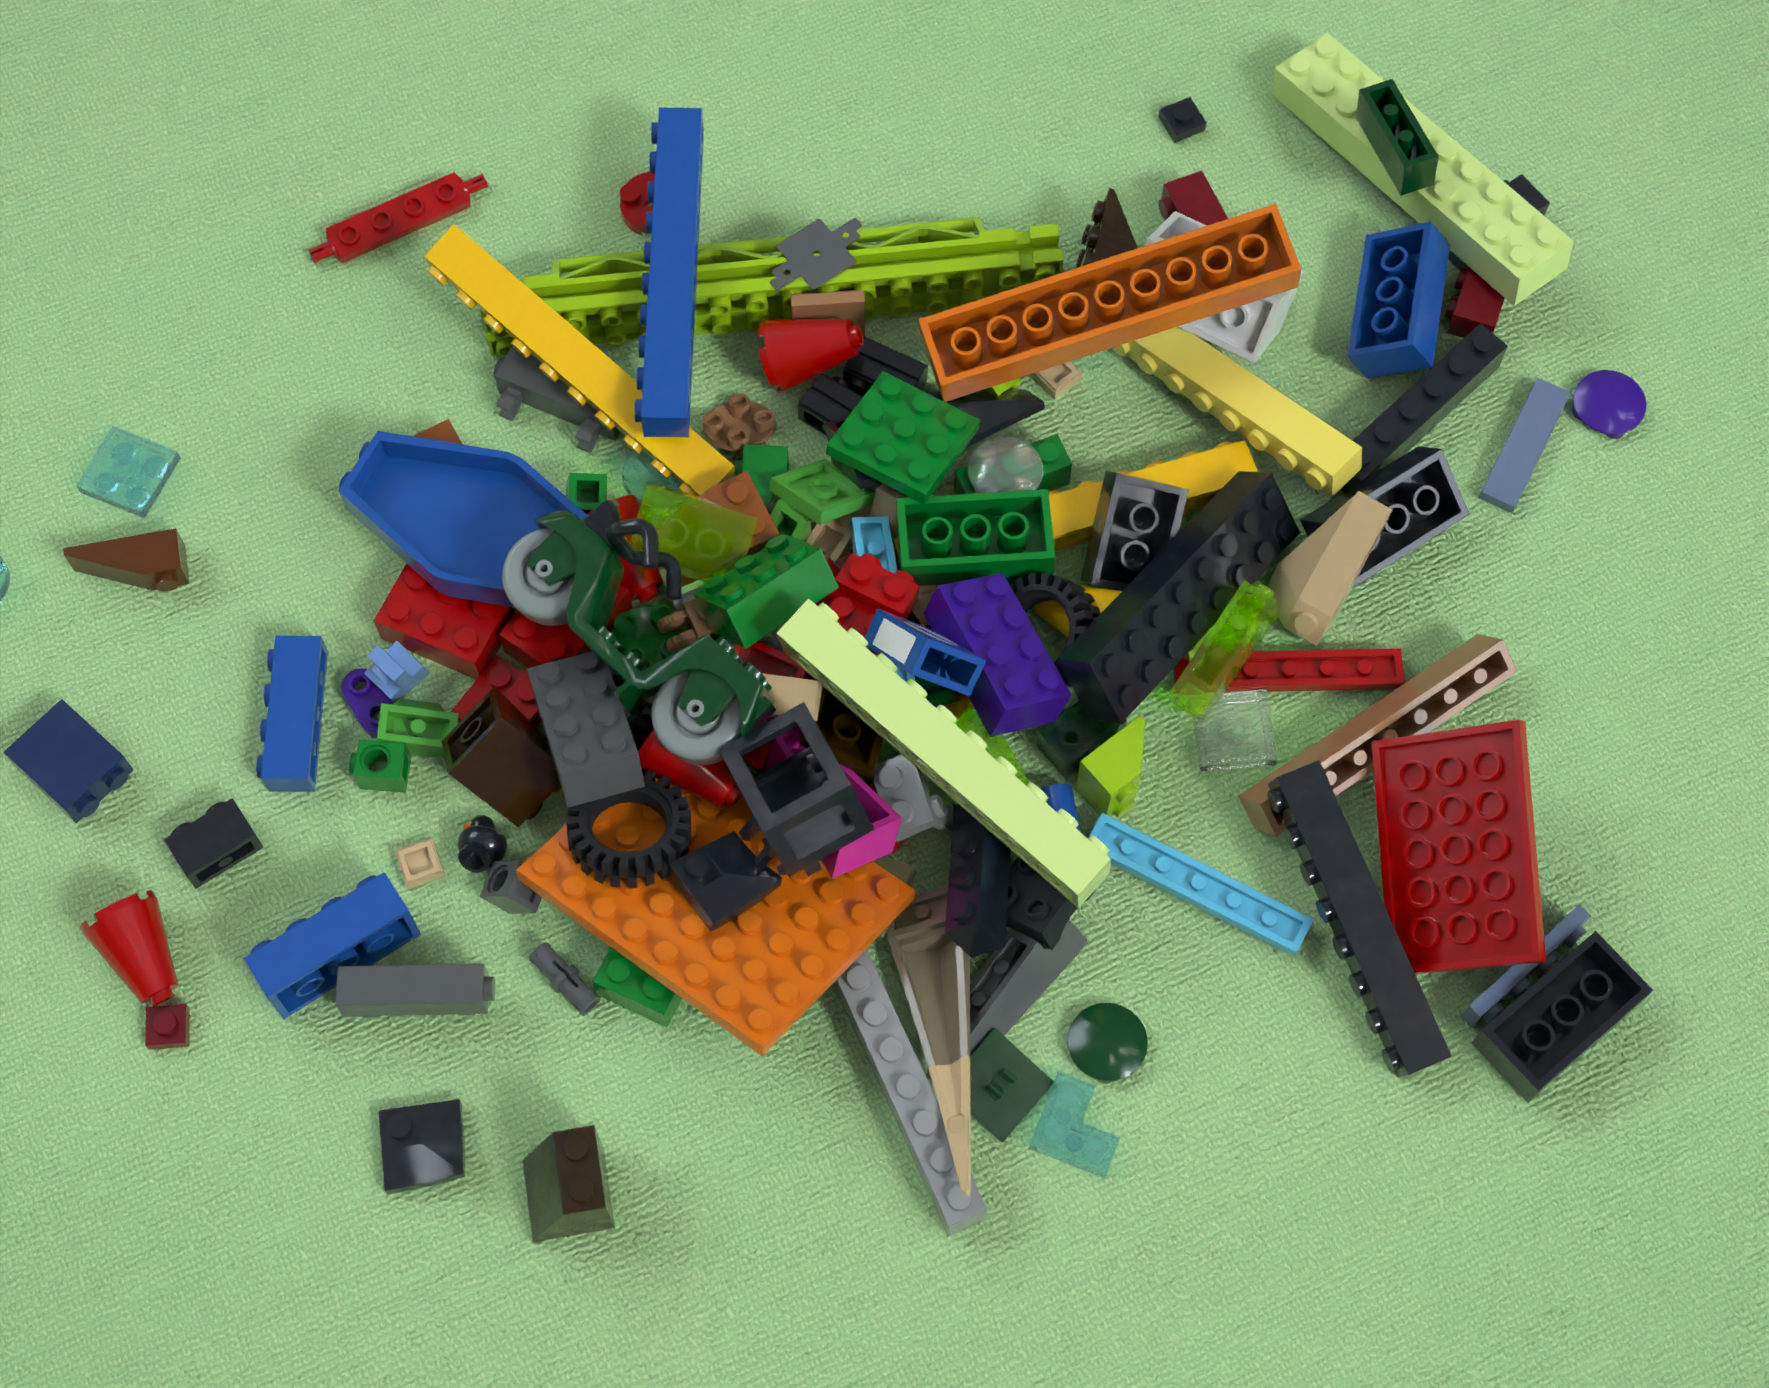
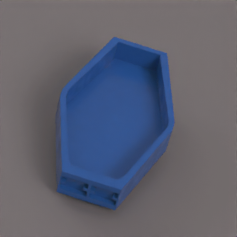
[338,431,588,607]

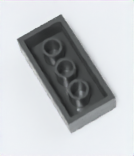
[527,651,645,808]

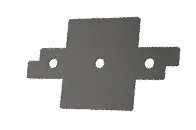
[770,218,862,291]

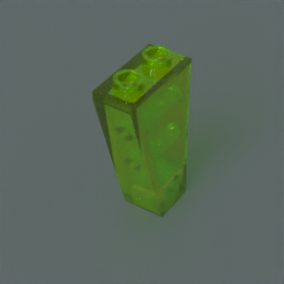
[1168,580,1279,722]

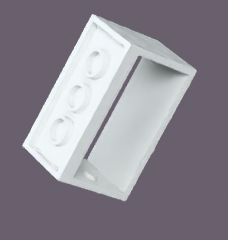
[1145,211,1305,363]

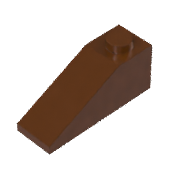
[63,528,190,591]

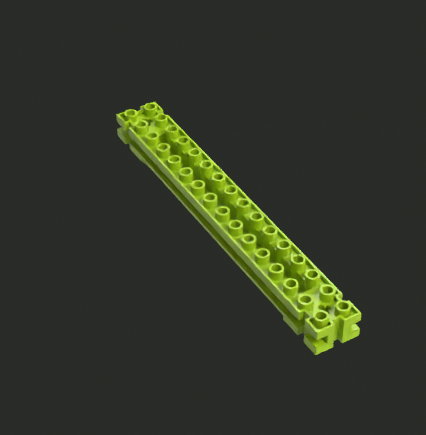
[481,217,1064,356]

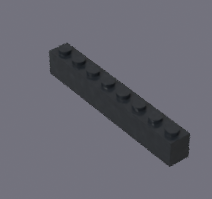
[1267,760,1452,1078]

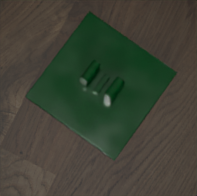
[970,1028,1054,1143]

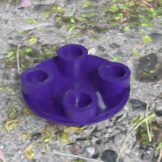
[1572,370,1646,439]

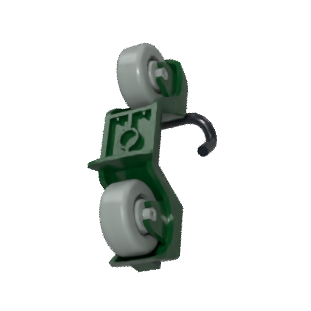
[502,500,776,765]

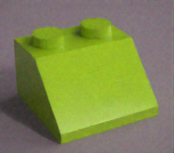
[1075,715,1145,818]

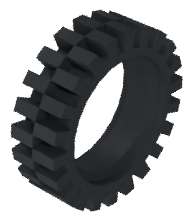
[1011,573,1101,687]
[566,769,691,888]

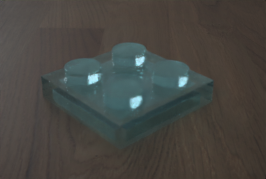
[76,426,181,518]

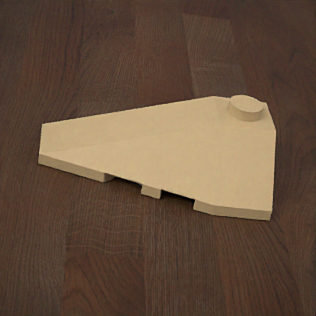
[1264,491,1393,646]

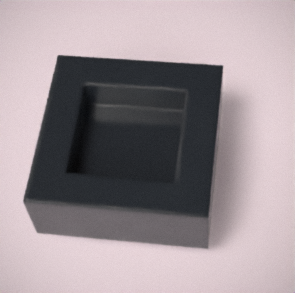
[1158,97,1207,143]

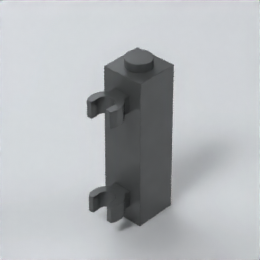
[493,347,621,453]
[336,963,496,1018]

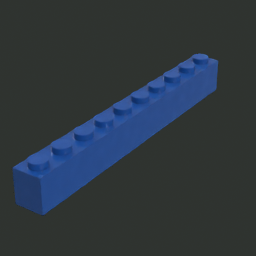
[635,108,704,437]

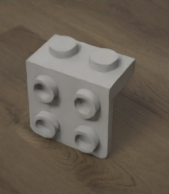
[872,754,955,842]

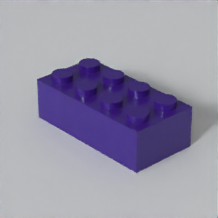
[923,573,1071,737]

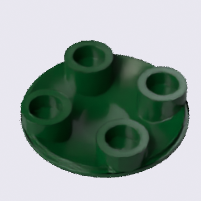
[1067,1003,1148,1084]

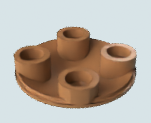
[702,394,776,451]

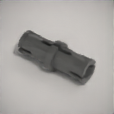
[529,942,601,1016]

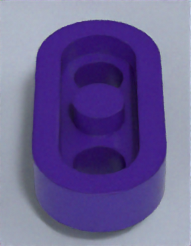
[341,668,394,739]

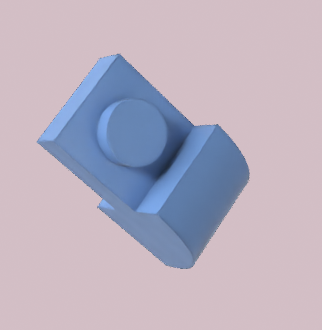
[364,640,430,700]

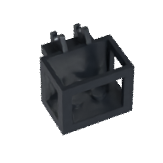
[719,702,875,877]

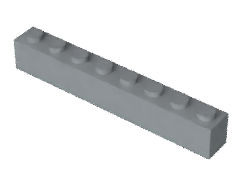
[833,949,987,1236]

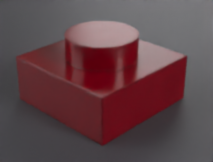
[145,1004,190,1050]

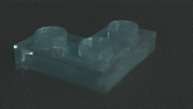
[1029,1071,1120,1178]

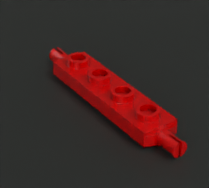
[308,172,489,264]

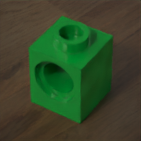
[349,740,411,793]

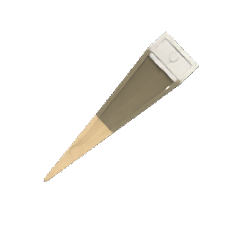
[887,886,971,1197]

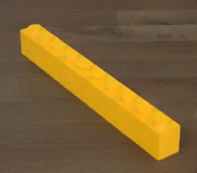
[424,224,735,501]
[893,440,1258,586]

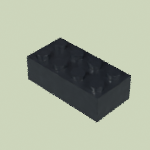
[1300,446,1470,588]
[1471,931,1653,1103]

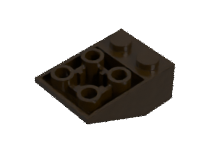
[1075,188,1138,268]

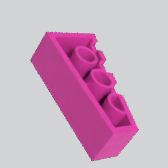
[766,726,902,879]

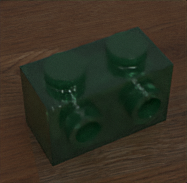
[1036,701,1127,779]

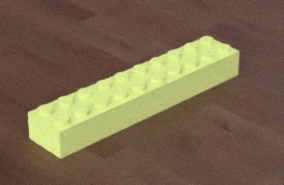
[1273,33,1574,306]
[776,599,1111,909]

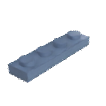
[1461,904,1591,1028]

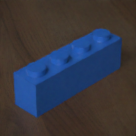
[256,635,328,792]

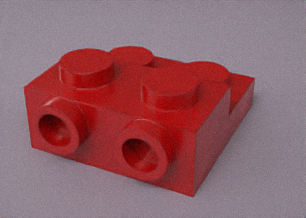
[824,553,920,656]
[451,655,541,727]

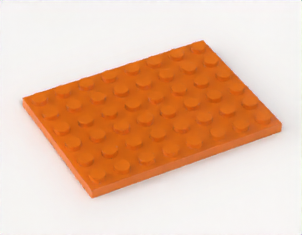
[516,771,915,1057]

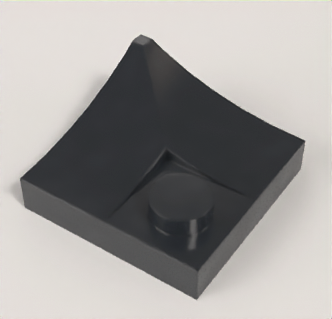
[667,831,782,931]
[378,1099,465,1194]

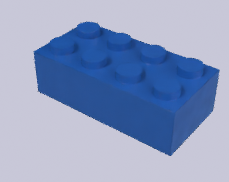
[1347,222,1450,379]
[243,872,421,1020]

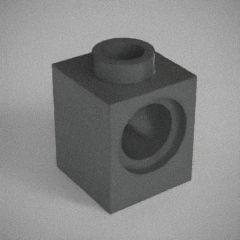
[480,860,542,914]

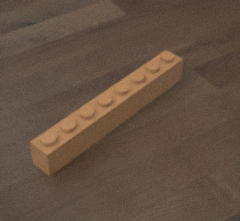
[1238,634,1517,837]

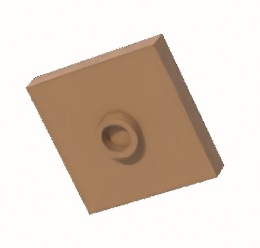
[791,290,865,336]

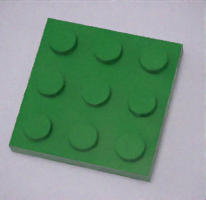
[826,371,980,504]

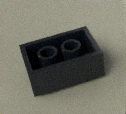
[1080,471,1189,591]

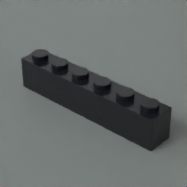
[1340,323,1508,492]

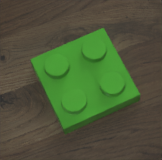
[769,459,876,525]

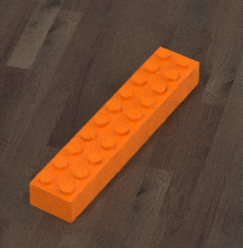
[918,204,1302,402]

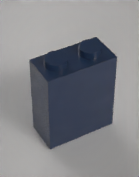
[4,699,133,823]

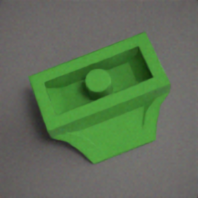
[376,698,459,757]

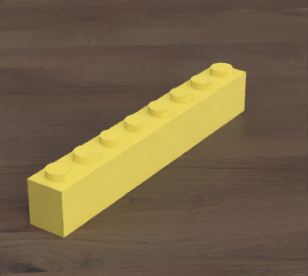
[1112,327,1362,497]

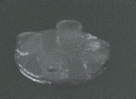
[968,436,1043,494]

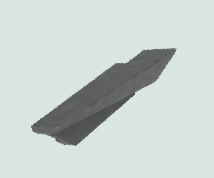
[970,919,1087,1055]

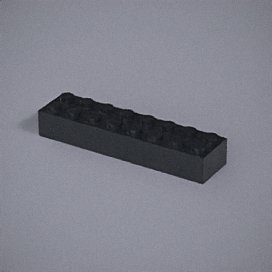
[1057,471,1300,724]

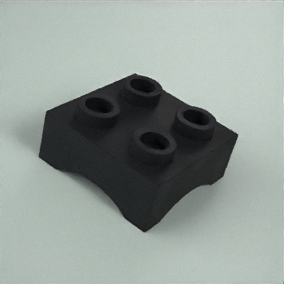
[1006,856,1097,950]

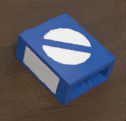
[865,608,986,696]

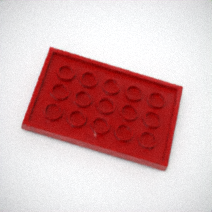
[1371,720,1546,974]

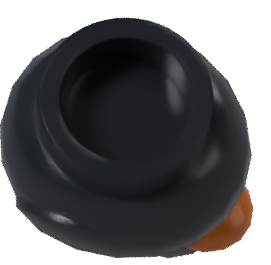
[457,815,507,873]

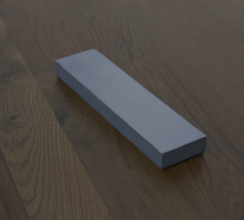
[1479,378,1571,513]

